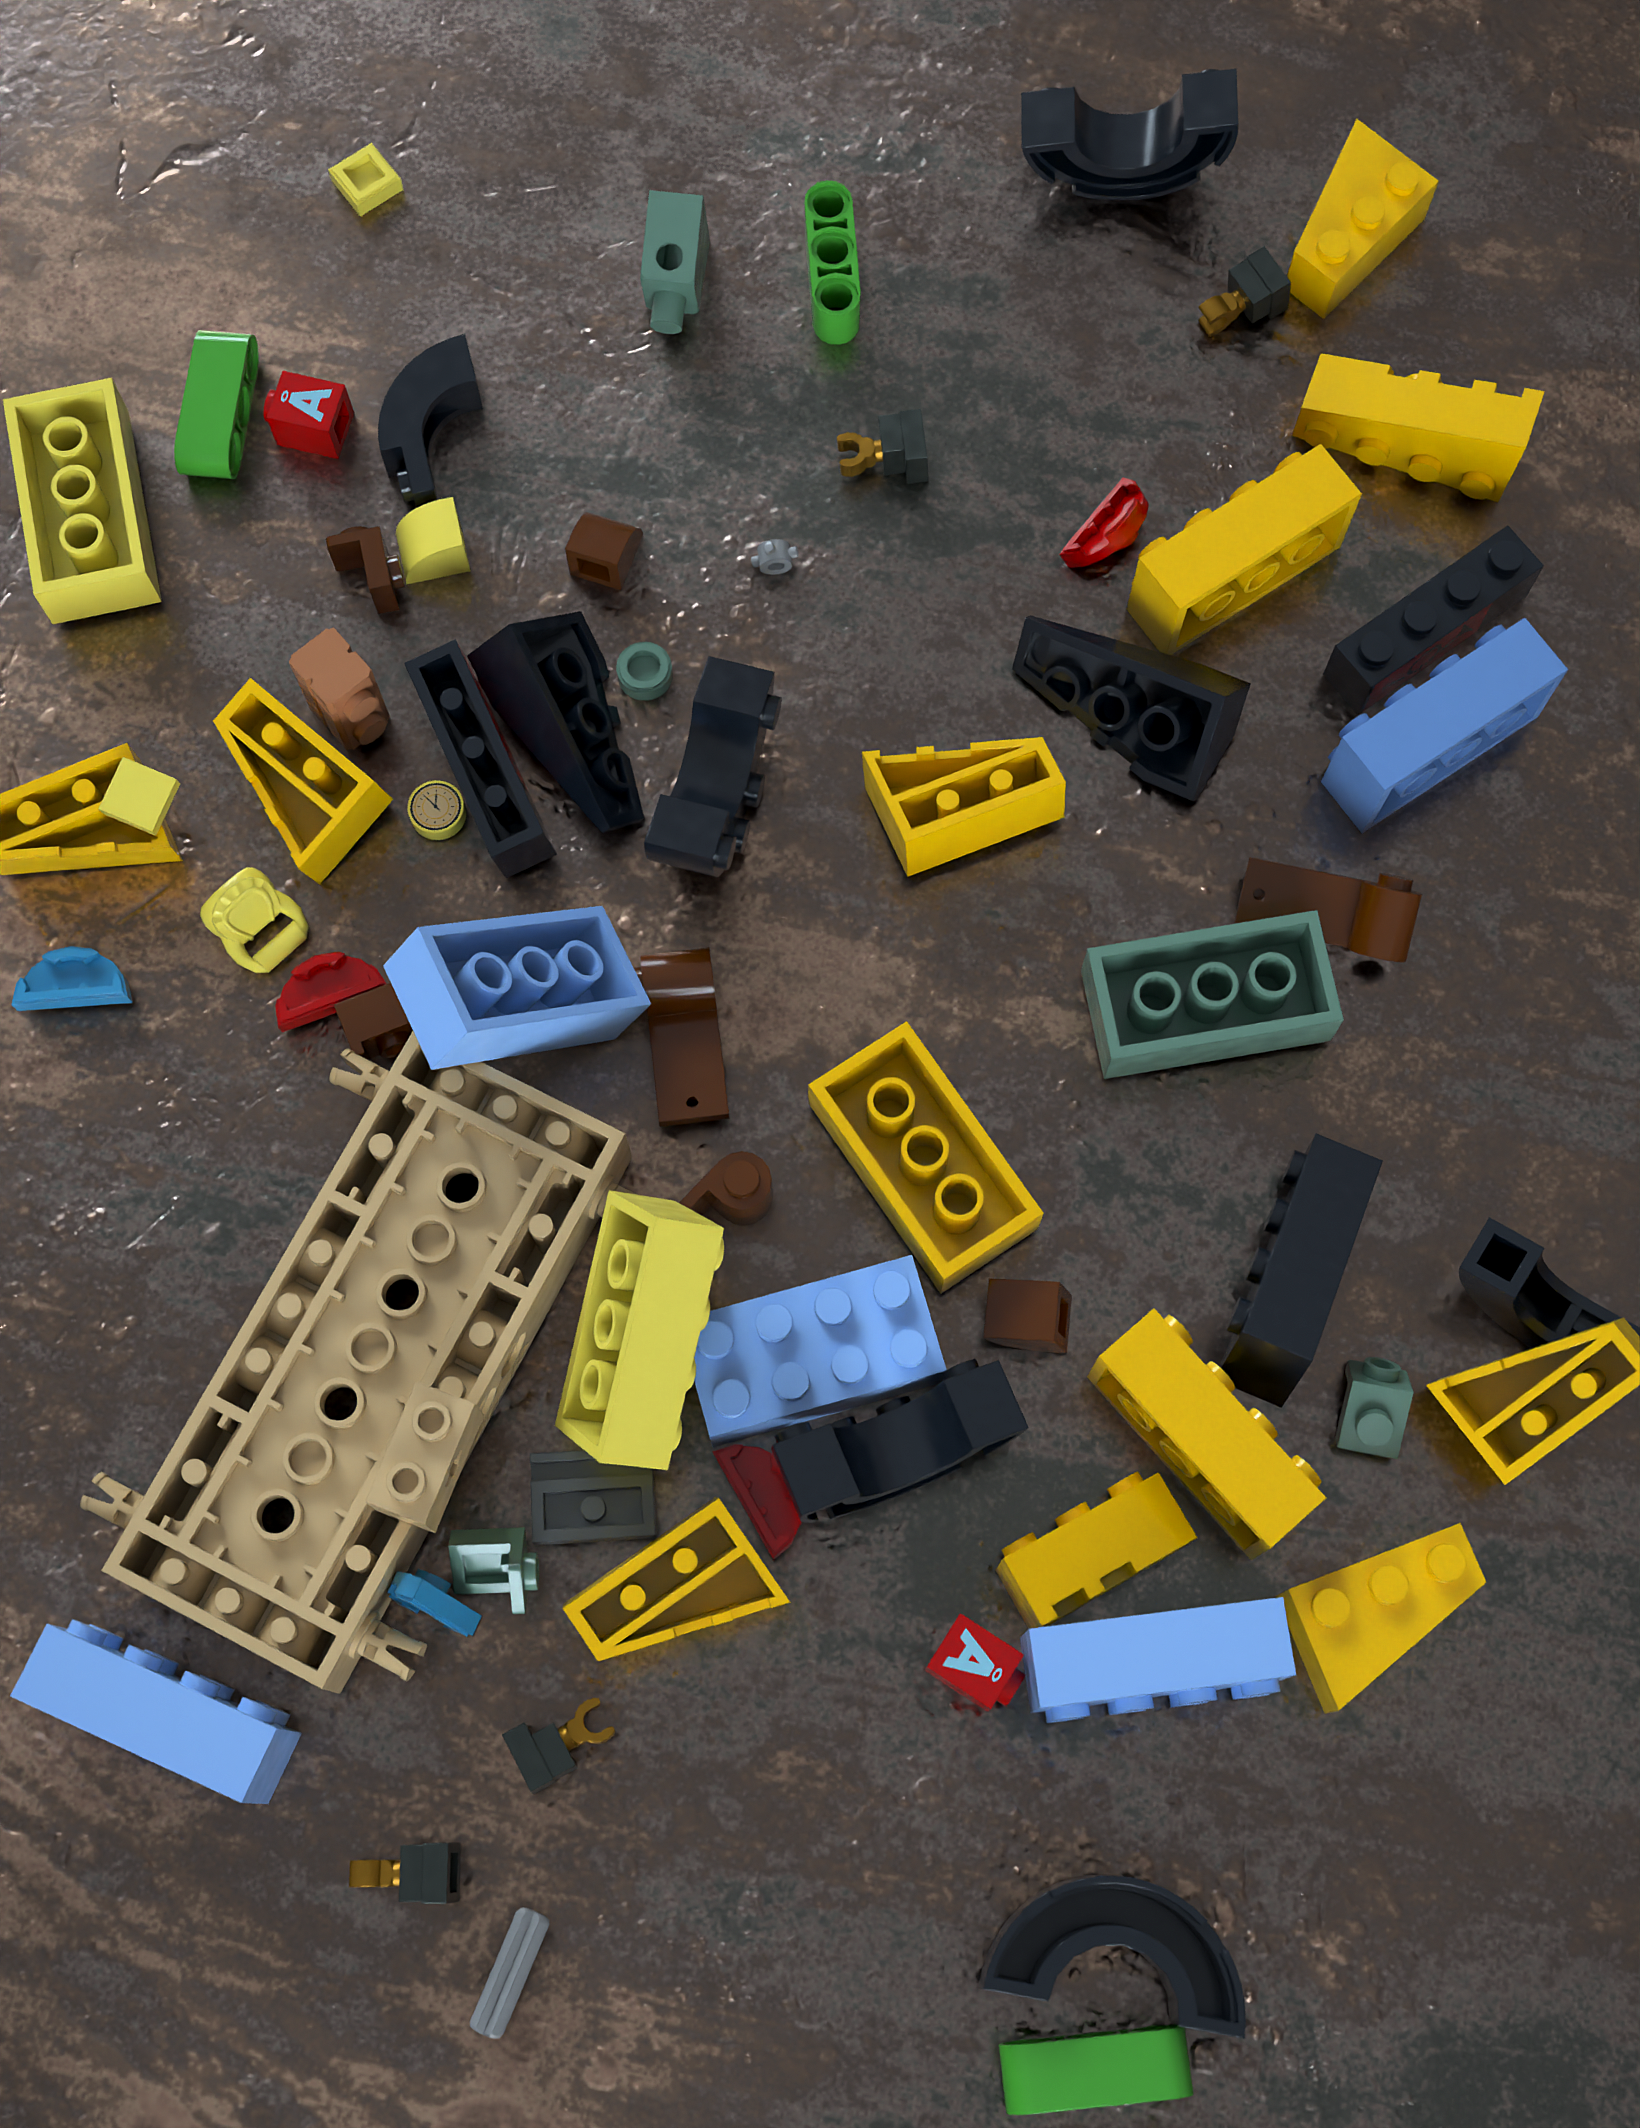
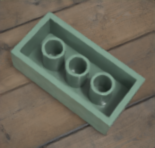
[1081,910,1344,1079]

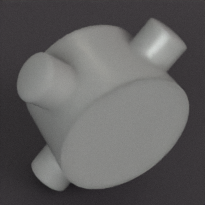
[751,539,799,575]

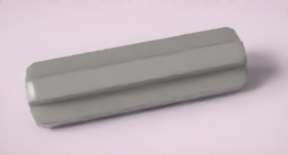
[470,1908,549,2039]

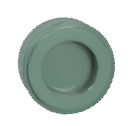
[616,642,673,701]

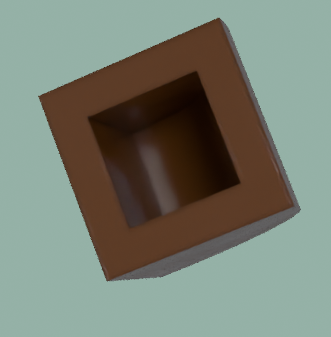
[565,512,643,590]
[983,1278,1072,1354]

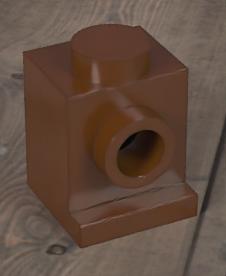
[334,983,413,1062]

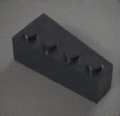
[1219,1133,1383,1408]

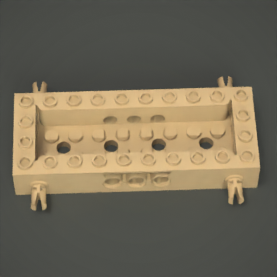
[80,1031,638,1694]

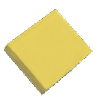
[396,497,471,585]

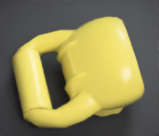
[200,867,309,973]

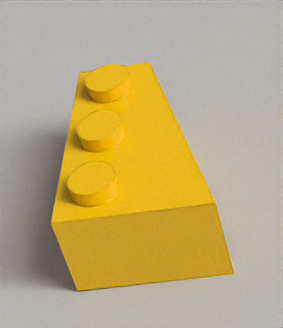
[1287,119,1439,319]
[213,678,393,885]
[862,737,1066,877]
[0,743,183,875]
[1426,1318,1640,1485]
[995,1471,1198,1629]
[562,1497,790,1661]
[1276,1523,1486,1714]

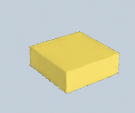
[328,143,404,217]
[98,757,180,836]

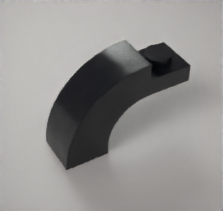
[378,334,483,508]
[1458,1217,1640,1348]

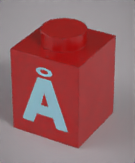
[264,371,354,459]
[924,1613,1026,1712]

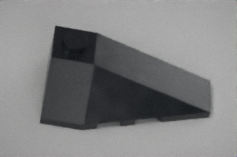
[467,611,644,833]
[1012,615,1251,801]

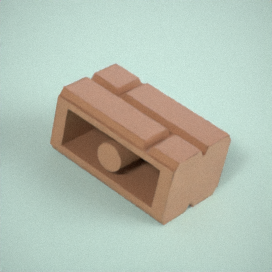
[289,628,390,750]

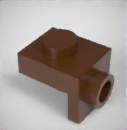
[326,526,405,614]

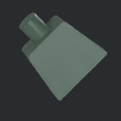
[640,190,710,334]

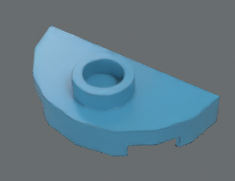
[12,946,133,1011]
[387,1569,482,1637]

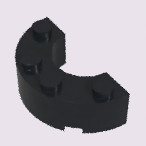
[1021,68,1239,200]
[644,656,782,877]
[771,1359,1029,1523]
[979,1875,1246,2039]

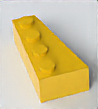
[1292,353,1545,502]

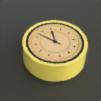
[407,780,467,840]

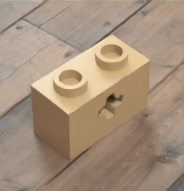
[365,1381,484,1533]

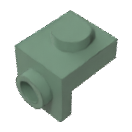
[1335,1357,1414,1459]
[448,1527,539,1614]

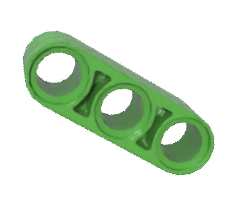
[805,180,861,345]
[174,330,259,479]
[999,2024,1194,2115]

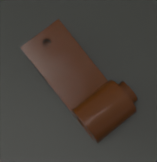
[1234,857,1422,962]
[634,947,730,1127]
[679,1151,773,1226]

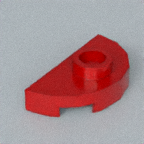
[1059,477,1149,568]
[275,952,386,1033]
[712,1444,802,1560]

